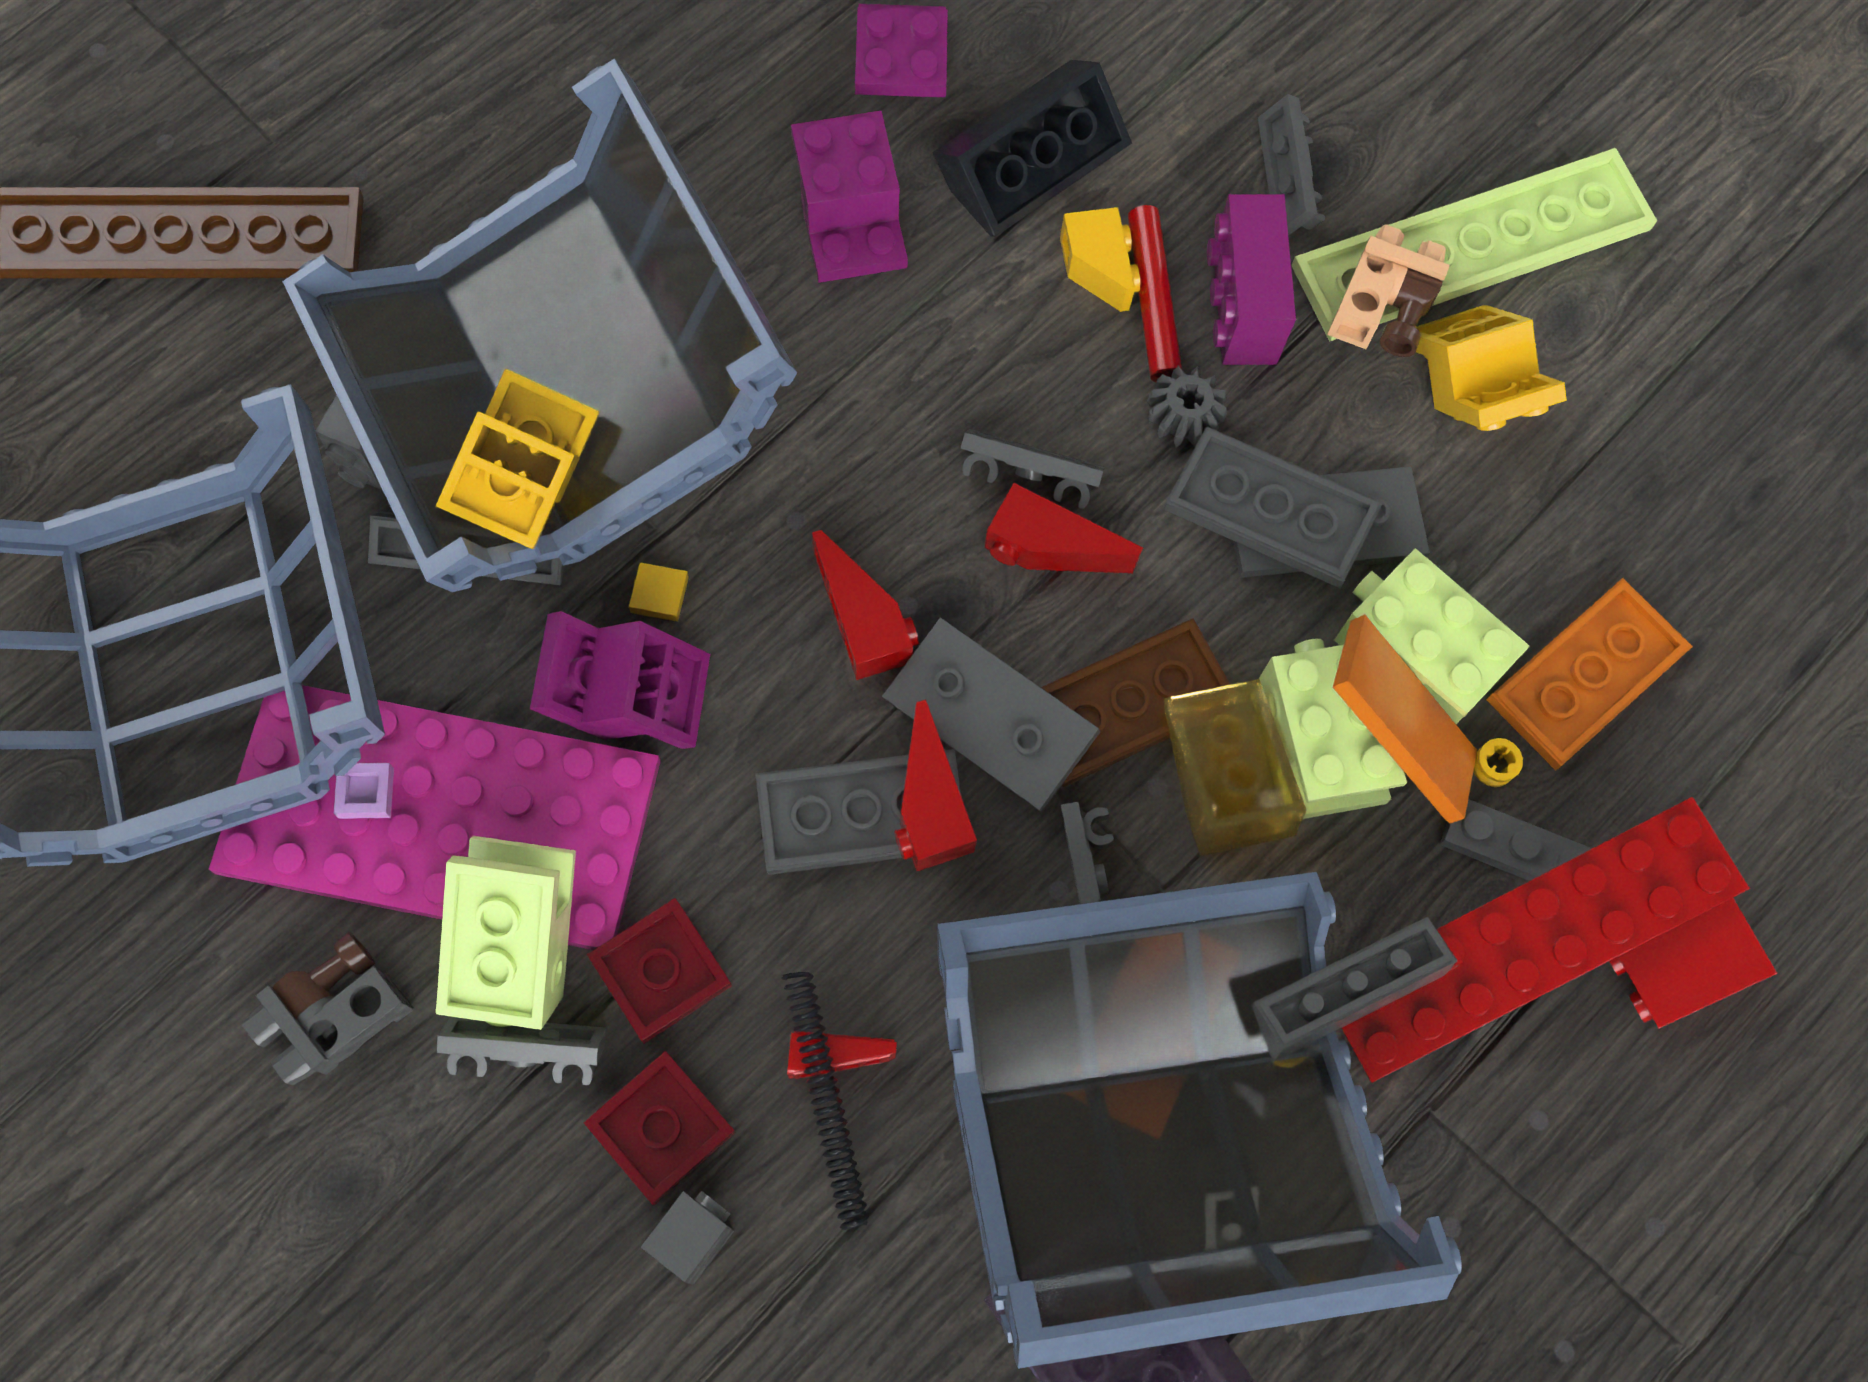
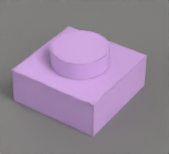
[334,763,394,819]

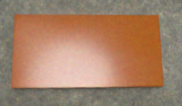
[1486,578,1693,771]
[1333,615,1477,824]

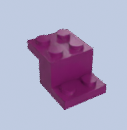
[855,4,948,97]
[791,111,908,283]
[530,611,710,749]

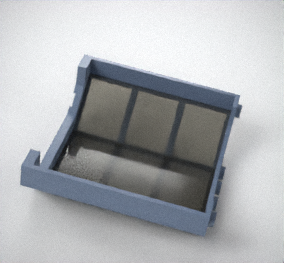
[282,58,797,592]
[937,872,1462,1369]

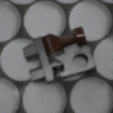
[241,931,414,1085]

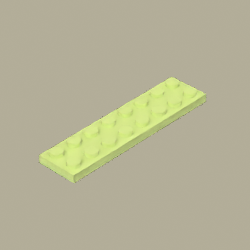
[1291,148,1657,342]

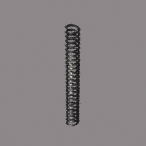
[782,972,869,1230]

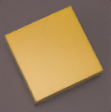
[629,563,689,622]

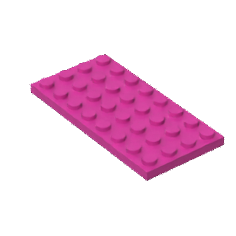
[209,685,661,950]

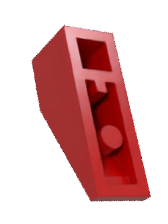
[984,483,1143,574]
[812,530,919,680]
[894,699,977,871]

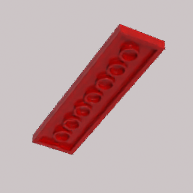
[1341,797,1750,1083]

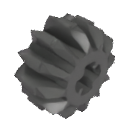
[1147,366,1227,447]

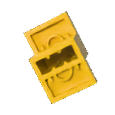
[1416,305,1567,431]
[436,368,600,549]

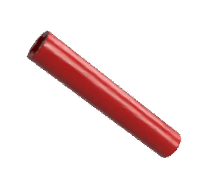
[1128,205,1182,382]

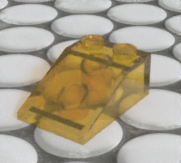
[1163,679,1307,856]

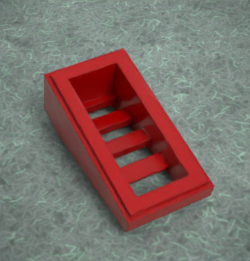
[787,1031,897,1079]

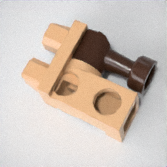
[1327,224,1450,357]

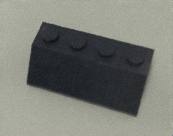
[932,60,1132,237]

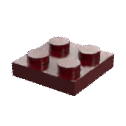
[587,898,732,1044]
[583,1051,736,1205]

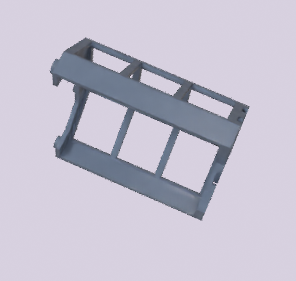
[0,384,385,867]

